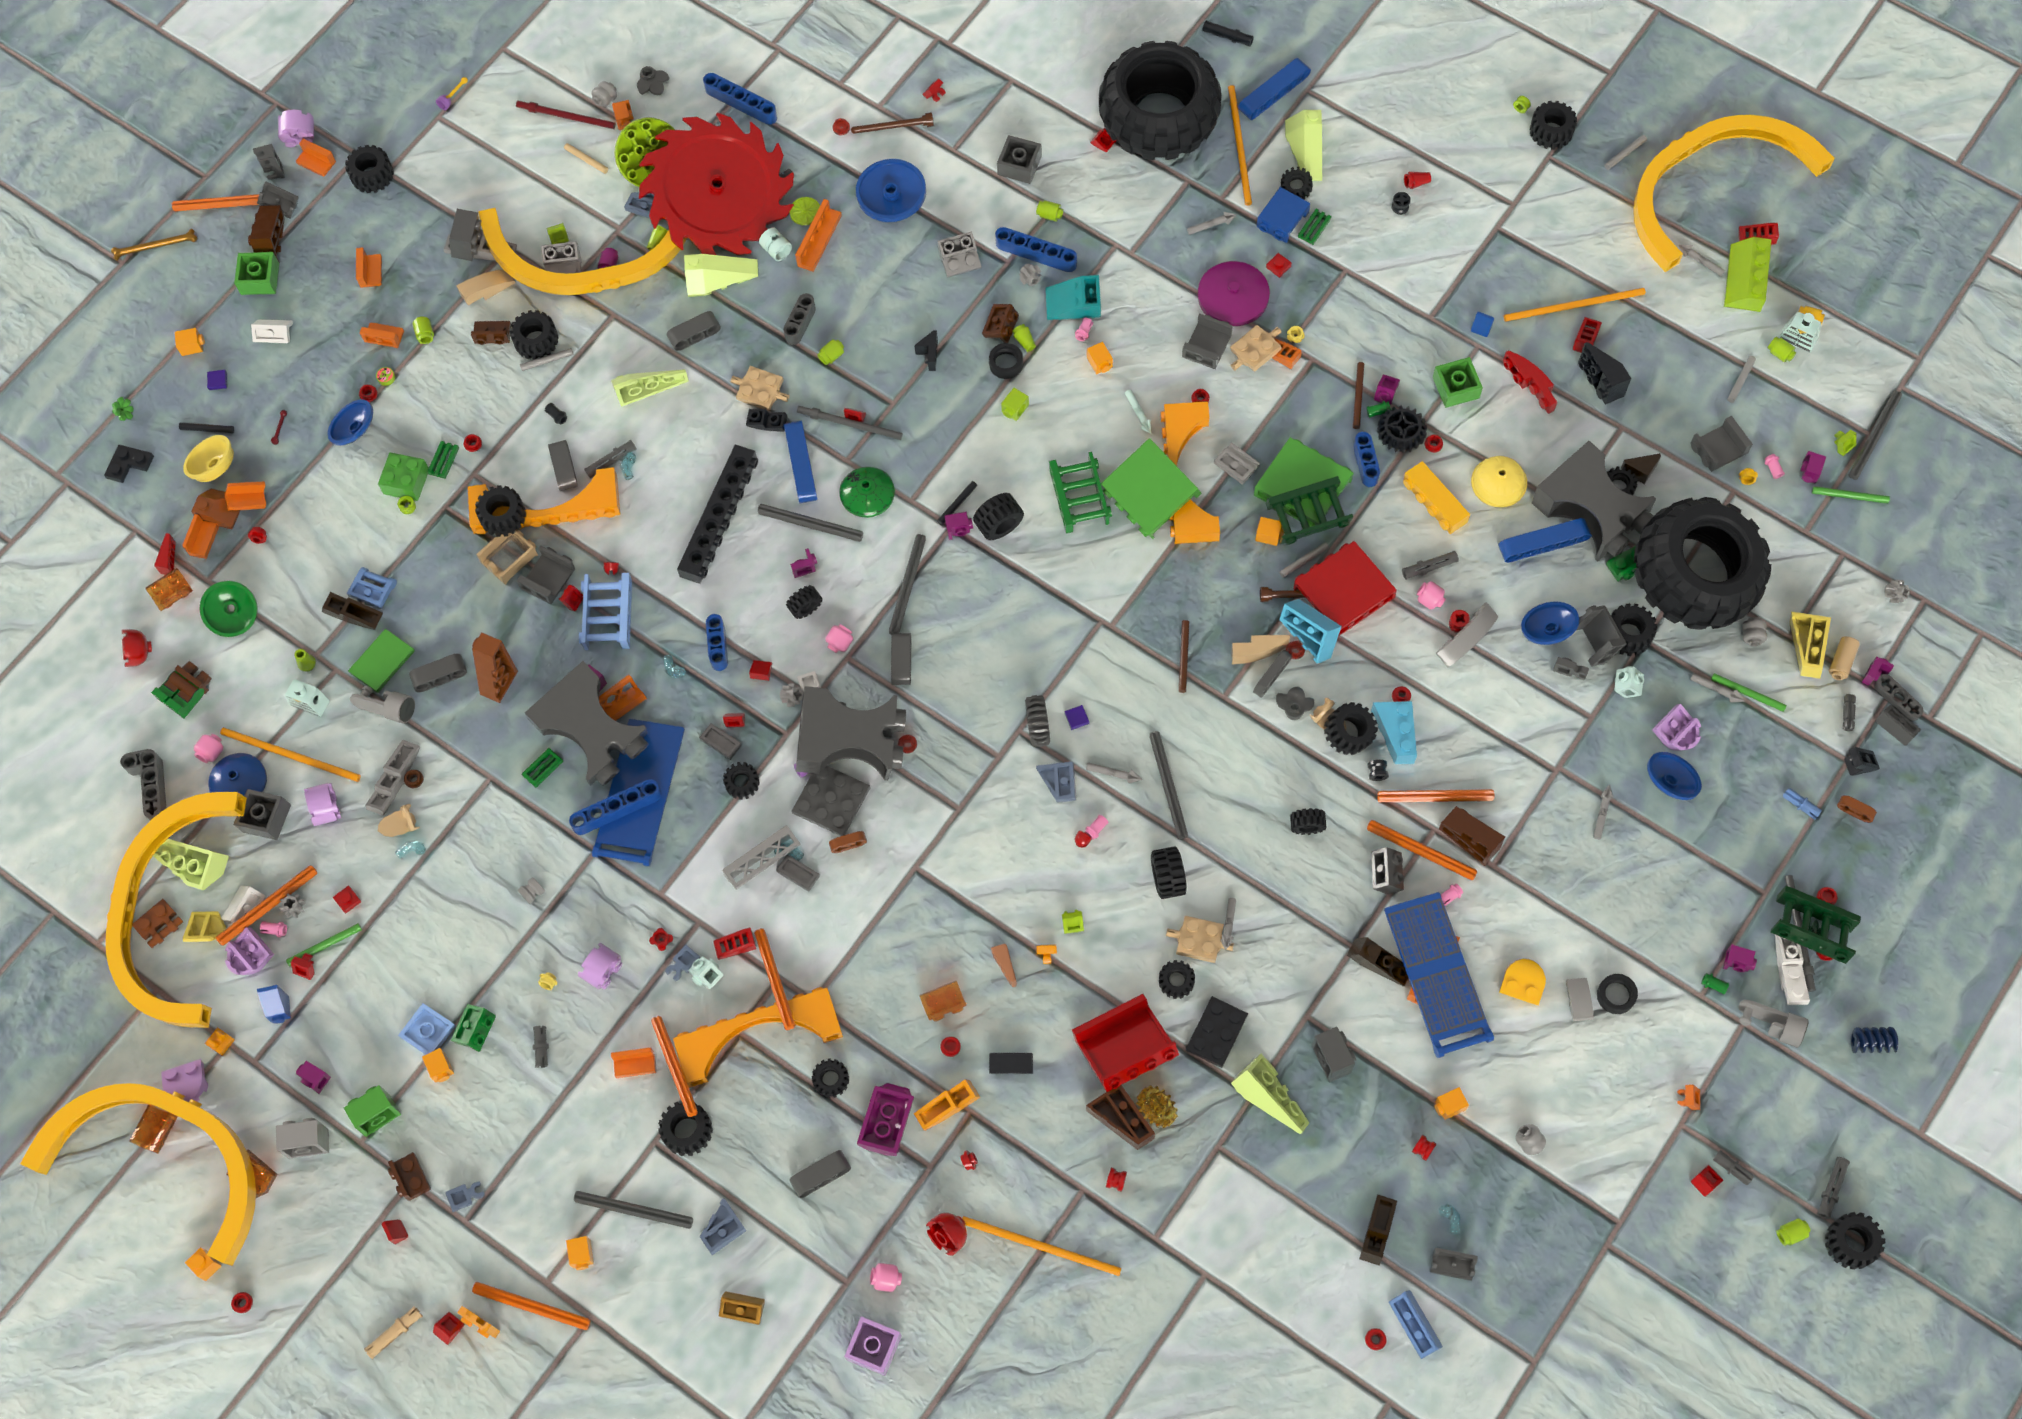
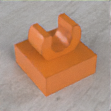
[1677,1085,1700,1110]

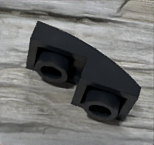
[746,409,788,432]
[989,1053,1033,1074]

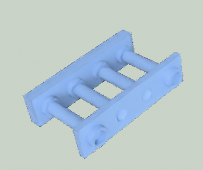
[579,573,632,650]

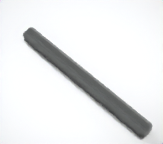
[1848,390,1902,480]
[758,504,863,542]
[889,534,926,635]
[1150,731,1188,839]
[574,1191,693,1229]

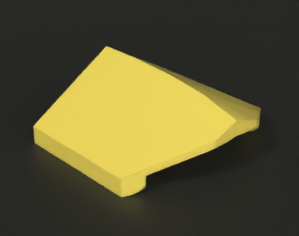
[183,911,226,942]

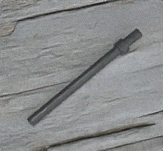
[797,406,903,440]
[1785,875,1816,992]

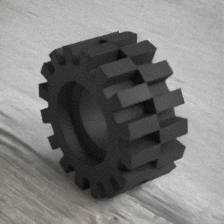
[1281,167,1313,200]
[1607,466,1638,495]
[786,585,823,619]
[723,762,760,800]
[1290,808,1327,835]
[1159,960,1195,999]
[812,1058,849,1098]

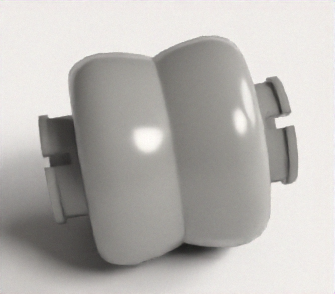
[592,81,617,107]
[1742,617,1767,647]
[1516,1124,1546,1155]

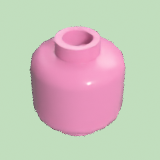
[1416,581,1446,610]
[825,624,853,653]
[194,734,223,763]
[870,1263,902,1292]

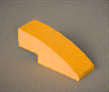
[914,1079,980,1131]

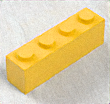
[1403,461,1470,534]

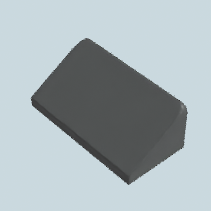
[1875,705,1921,746]

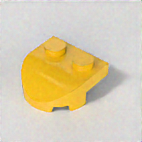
[1499,959,1546,1006]

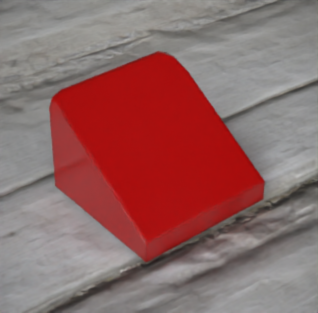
[1090,128,1116,152]
[844,408,866,422]
[749,660,773,681]
[723,713,745,727]
[1691,1165,1724,1197]
[381,1219,408,1245]
[433,1312,465,1345]

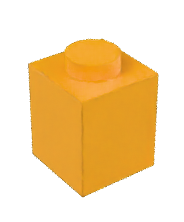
[175,328,205,356]
[1087,342,1113,375]
[1255,517,1284,546]
[422,1048,454,1083]
[1434,1087,1469,1120]
[566,1236,594,1270]
[185,1247,221,1281]

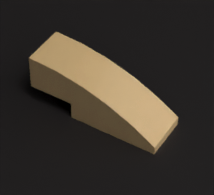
[456,269,515,306]
[1232,635,1290,664]

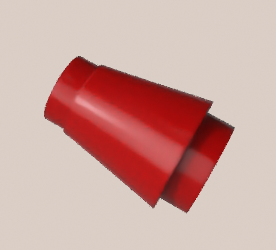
[1404,172,1431,189]

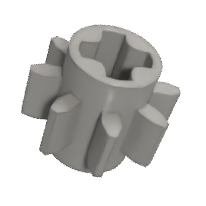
[1019,264,1042,286]
[1885,580,1910,603]
[779,683,803,707]
[279,893,306,918]

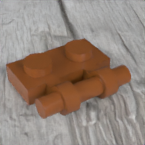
[132,899,183,948]

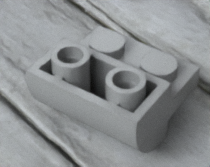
[937,231,981,278]
[541,241,582,274]

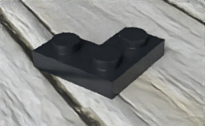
[104,445,154,483]

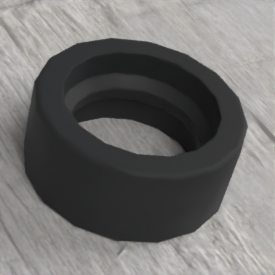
[989,343,1023,379]
[1597,974,1638,1014]

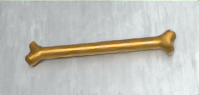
[111,229,198,261]

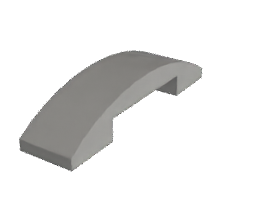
[1436,602,1498,667]

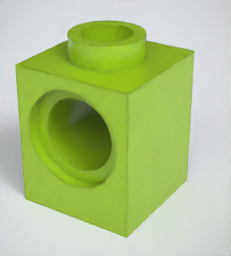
[1001,388,1029,421]

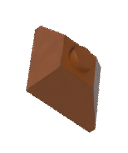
[191,488,241,530]

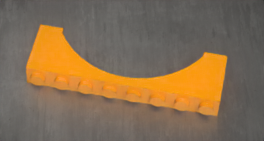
[1160,402,1220,544]
[468,467,620,534]
[673,987,843,1088]

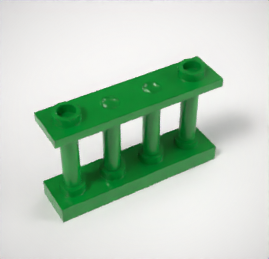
[1049,452,1112,534]

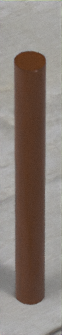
[1353,362,1365,429]
[1179,620,1190,693]

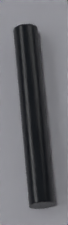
[179,422,234,433]
[937,481,977,525]

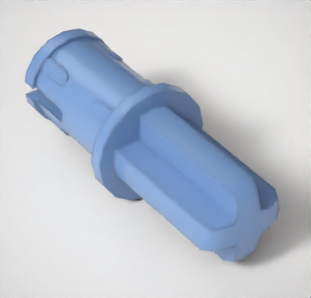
[1783,788,1822,820]

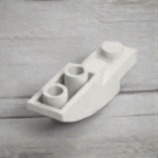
[1775,935,1810,1005]

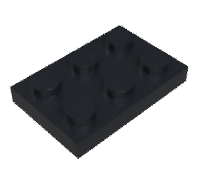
[1185,996,1248,1068]

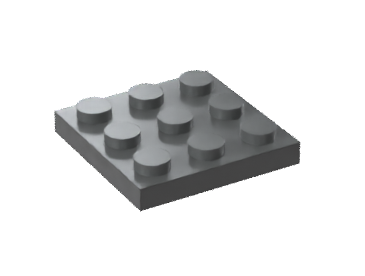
[792,766,870,836]

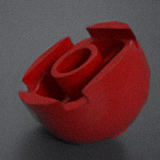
[122,629,152,667]
[926,1213,967,1256]

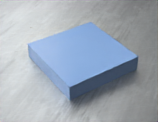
[398,1003,456,1055]

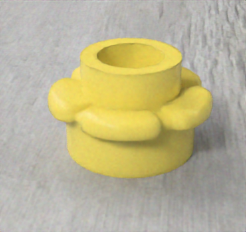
[1287,326,1305,343]
[538,972,557,990]

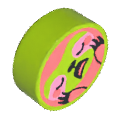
[376,367,395,386]

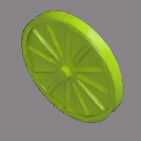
[789,197,820,226]

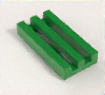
[1298,208,1331,245]
[427,441,459,479]
[521,748,563,788]

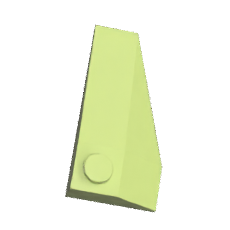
[1285,110,1322,181]
[684,254,758,297]
[611,369,689,407]
[153,839,229,890]
[1231,1054,1309,1134]

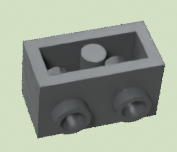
[1371,847,1404,895]

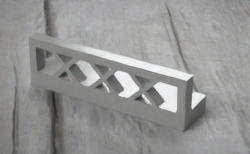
[722,825,801,889]

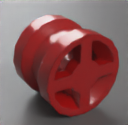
[1449,610,1470,633]
[1412,1135,1437,1161]
[1106,1167,1127,1192]

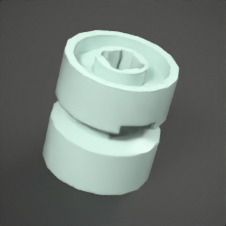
[759,228,792,261]

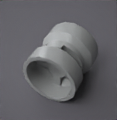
[518,877,545,904]

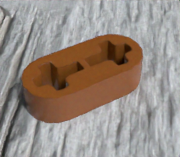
[1837,795,1877,823]
[829,831,867,853]

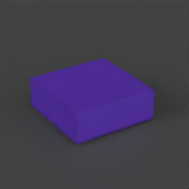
[207,370,227,390]
[1064,705,1089,730]

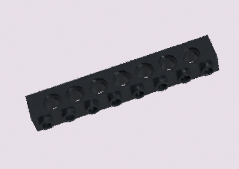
[677,444,758,584]

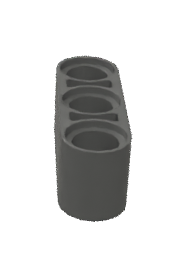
[783,293,816,345]
[667,311,721,351]
[548,440,578,491]
[891,633,912,685]
[409,654,467,692]
[789,1150,851,1198]

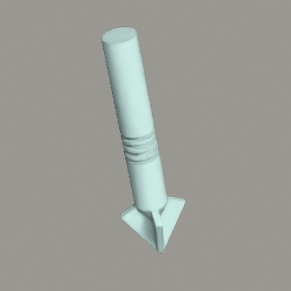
[1125,390,1152,433]

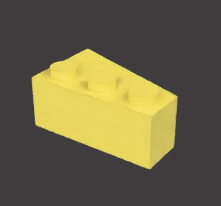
[1789,612,1831,679]

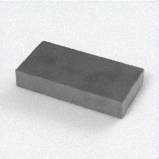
[699,723,742,760]
[776,854,820,892]

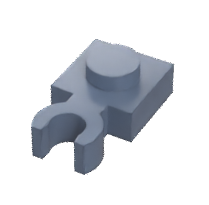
[665,945,701,982]
[445,1182,485,1212]

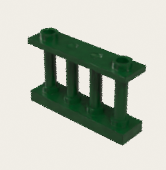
[1265,476,1353,545]
[1770,885,1861,964]

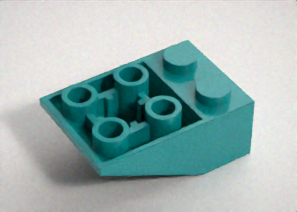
[1045,275,1101,320]

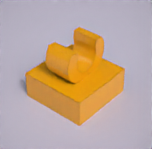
[1036,944,1057,964]
[205,1027,235,1056]

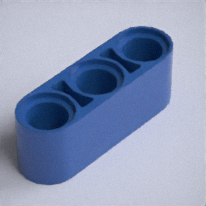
[1354,432,1380,487]
[706,614,728,671]

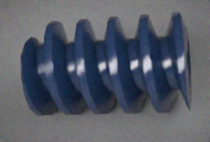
[1851,1027,1898,1053]

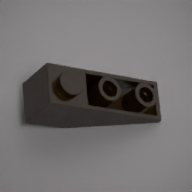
[1347,937,1408,986]

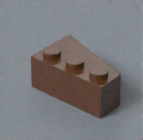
[248,205,285,265]
[1439,806,1505,866]
[1086,1085,1155,1150]

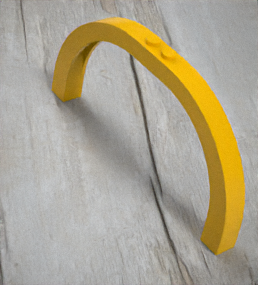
[1633,115,1835,272]
[478,208,687,295]
[105,792,247,1028]
[20,1083,256,1266]

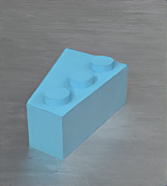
[1279,599,1342,664]
[1371,701,1417,764]

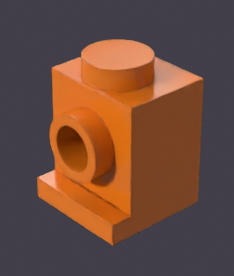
[612,100,634,130]

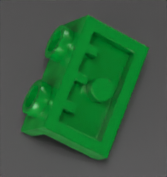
[1606,546,1637,582]
[450,1004,496,1052]

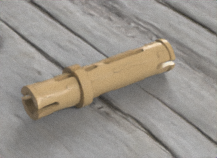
[364,1306,423,1359]

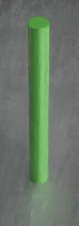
[1812,486,1890,504]
[1711,673,1787,712]
[286,923,362,967]

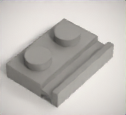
[1214,442,1260,485]

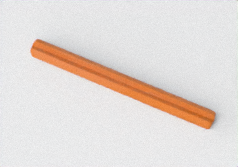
[172,194,259,211]
[1377,789,1495,802]
[1367,820,1477,880]
[216,865,317,946]
[754,928,795,1030]
[651,1016,698,1117]
[472,1282,591,1330]

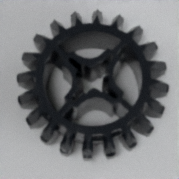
[1377,405,1427,453]

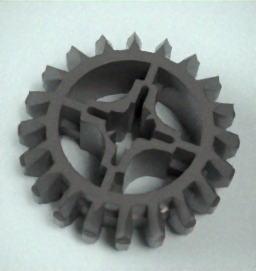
[1025,695,1050,747]

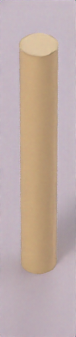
[564,143,608,174]

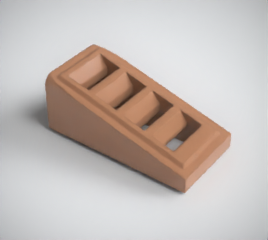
[991,944,1017,987]

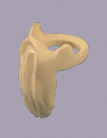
[1310,698,1346,730]
[378,804,420,837]

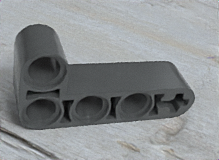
[120,749,166,821]

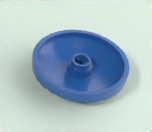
[856,159,926,222]

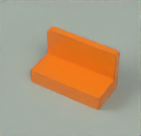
[296,138,336,177]
[356,247,382,288]
[360,322,404,348]
[225,481,266,511]
[182,514,219,559]
[611,1048,656,1078]

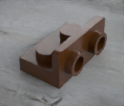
[982,304,1019,343]
[471,321,511,345]
[388,1152,431,1201]

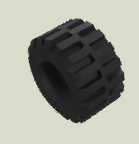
[1530,101,1577,150]
[345,145,394,193]
[510,310,559,360]
[475,485,526,537]
[973,493,1024,540]
[1611,603,1657,656]
[1324,702,1378,755]
[1151,846,1187,899]
[658,1102,713,1156]
[1825,1212,1885,1270]

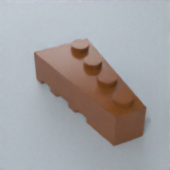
[472,632,518,703]

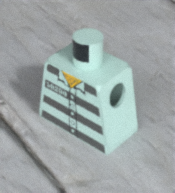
[1779,312,1821,353]
[285,679,330,717]

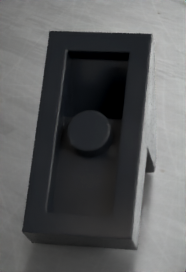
[914,330,938,371]
[1844,747,1880,776]

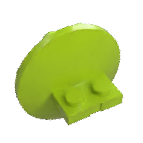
[614,117,675,187]

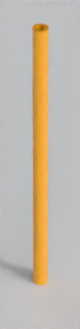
[1228,85,1252,206]
[1504,288,1646,322]
[220,727,361,782]
[962,1216,1122,1276]

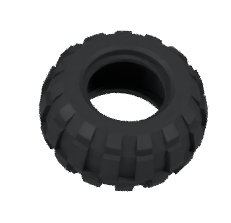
[1099,41,1222,160]
[1634,497,1772,630]

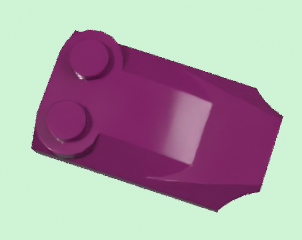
[857,1083,914,1156]

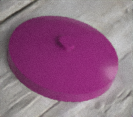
[1198,261,1270,326]

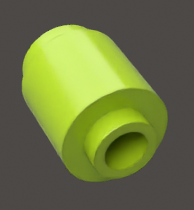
[1036,200,1064,222]
[412,316,434,344]
[1767,336,1796,363]
[817,339,844,365]
[1776,1218,1810,1246]

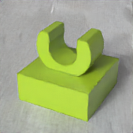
[546,223,569,244]
[1834,430,1857,456]
[1062,910,1084,934]

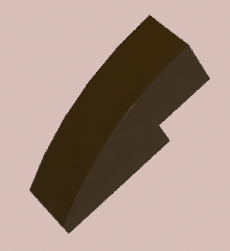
[322,592,383,630]
[1359,1194,1397,1265]

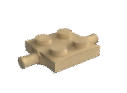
[1230,325,1282,372]
[730,366,790,411]
[1166,916,1234,963]

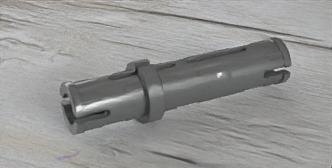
[584,440,637,479]
[1402,551,1459,580]
[1817,1157,1850,1219]

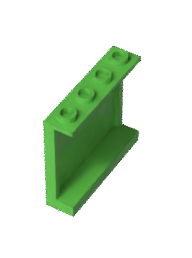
[1254,437,1353,527]
[1101,438,1202,539]

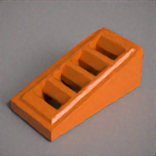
[1272,338,1302,369]

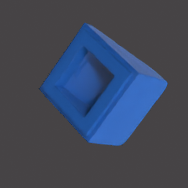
[1471,312,1494,337]

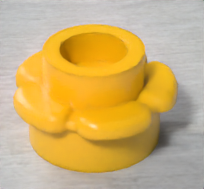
[1739,468,1758,485]

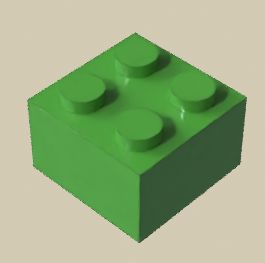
[234,252,279,295]
[1432,357,1483,408]
[378,452,429,501]
[344,1085,401,1137]

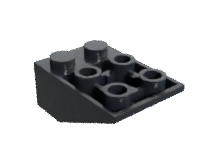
[1578,342,1632,405]

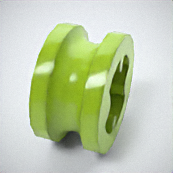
[1513,96,1531,113]
[397,496,416,514]

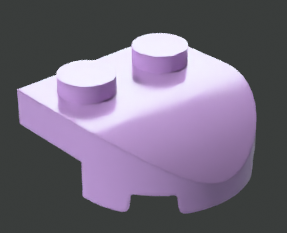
[1652,704,1701,751]
[225,927,274,975]
[161,1059,208,1102]

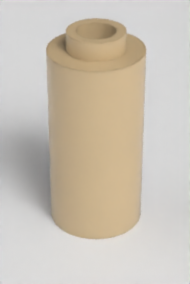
[1829,636,1860,680]

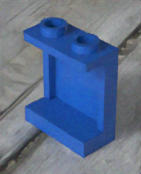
[1257,187,1310,243]

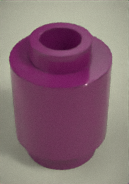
[597,248,619,269]

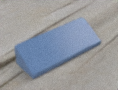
[1389,1290,1443,1359]

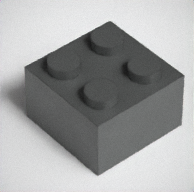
[997,135,1042,184]
[449,208,482,261]
[233,789,291,840]
[1311,1027,1356,1083]

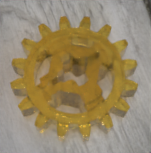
[1136,1085,1178,1128]

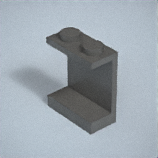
[1182,313,1233,369]
[1690,416,1753,472]
[516,545,575,605]
[1577,605,1627,667]

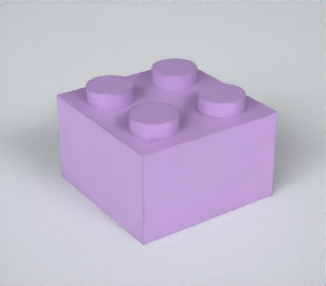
[844,1317,902,1376]

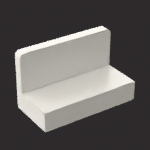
[251,319,293,343]
[221,885,266,924]

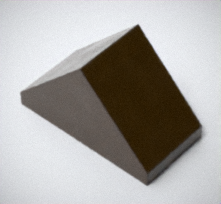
[1620,453,1661,485]

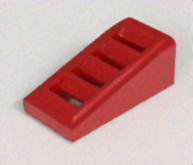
[1739,223,1779,245]
[1573,317,1602,353]
[154,533,176,576]
[713,927,756,960]

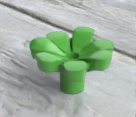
[112,397,134,421]

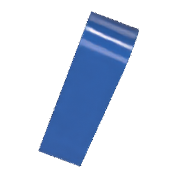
[1238,58,1311,120]
[703,73,777,125]
[995,227,1077,272]
[784,420,817,504]
[1498,518,1592,563]
[569,779,661,835]

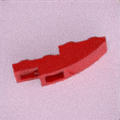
[1503,350,1557,414]

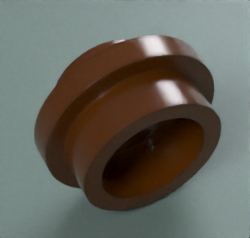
[404,770,424,789]

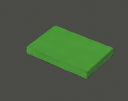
[348,629,415,693]

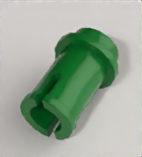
[1367,401,1391,418]
[1701,973,1729,995]

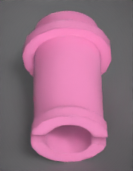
[1075,318,1093,341]
[1765,454,1785,479]
[1084,815,1109,840]
[1441,884,1463,906]
[260,921,287,937]

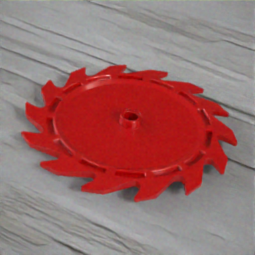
[639,113,794,255]

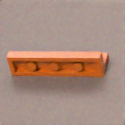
[795,199,842,272]
[599,675,647,721]

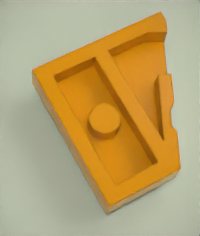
[457,1306,500,1338]

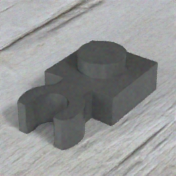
[1553,657,1589,680]

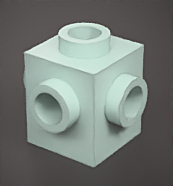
[1614,666,1644,698]
[688,956,723,989]

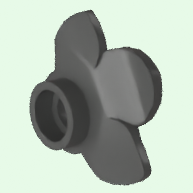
[637,66,670,95]
[1276,687,1314,720]

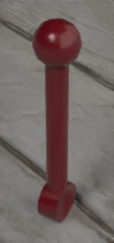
[271,410,287,445]

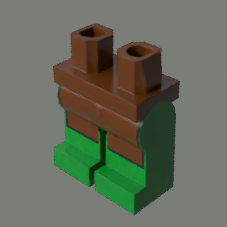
[151,661,212,719]

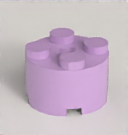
[278,110,314,148]
[304,783,341,826]
[578,943,623,990]

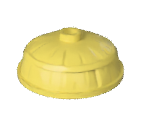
[183,435,234,482]
[1471,456,1527,508]

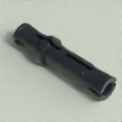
[1202,20,1254,47]

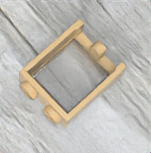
[476,529,538,585]

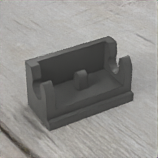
[253,144,285,180]
[257,181,299,219]
[1430,1248,1478,1281]

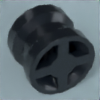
[1391,192,1411,215]
[1367,760,1389,781]

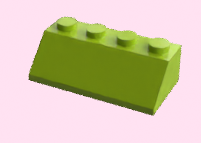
[1724,237,1772,312]

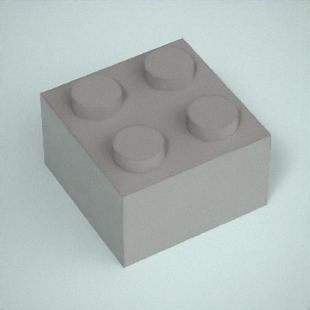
[276,1118,329,1159]

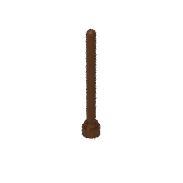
[851,112,934,134]
[1260,587,1306,602]

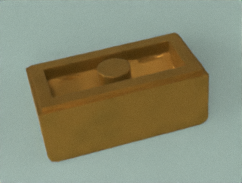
[719,1291,765,1325]

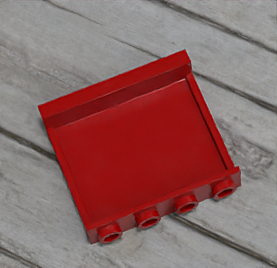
[1293,541,1397,637]
[1072,994,1179,1092]

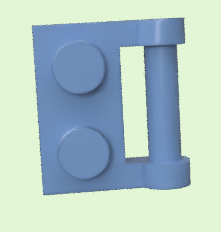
[347,567,397,609]

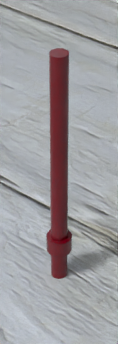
[516,100,616,129]

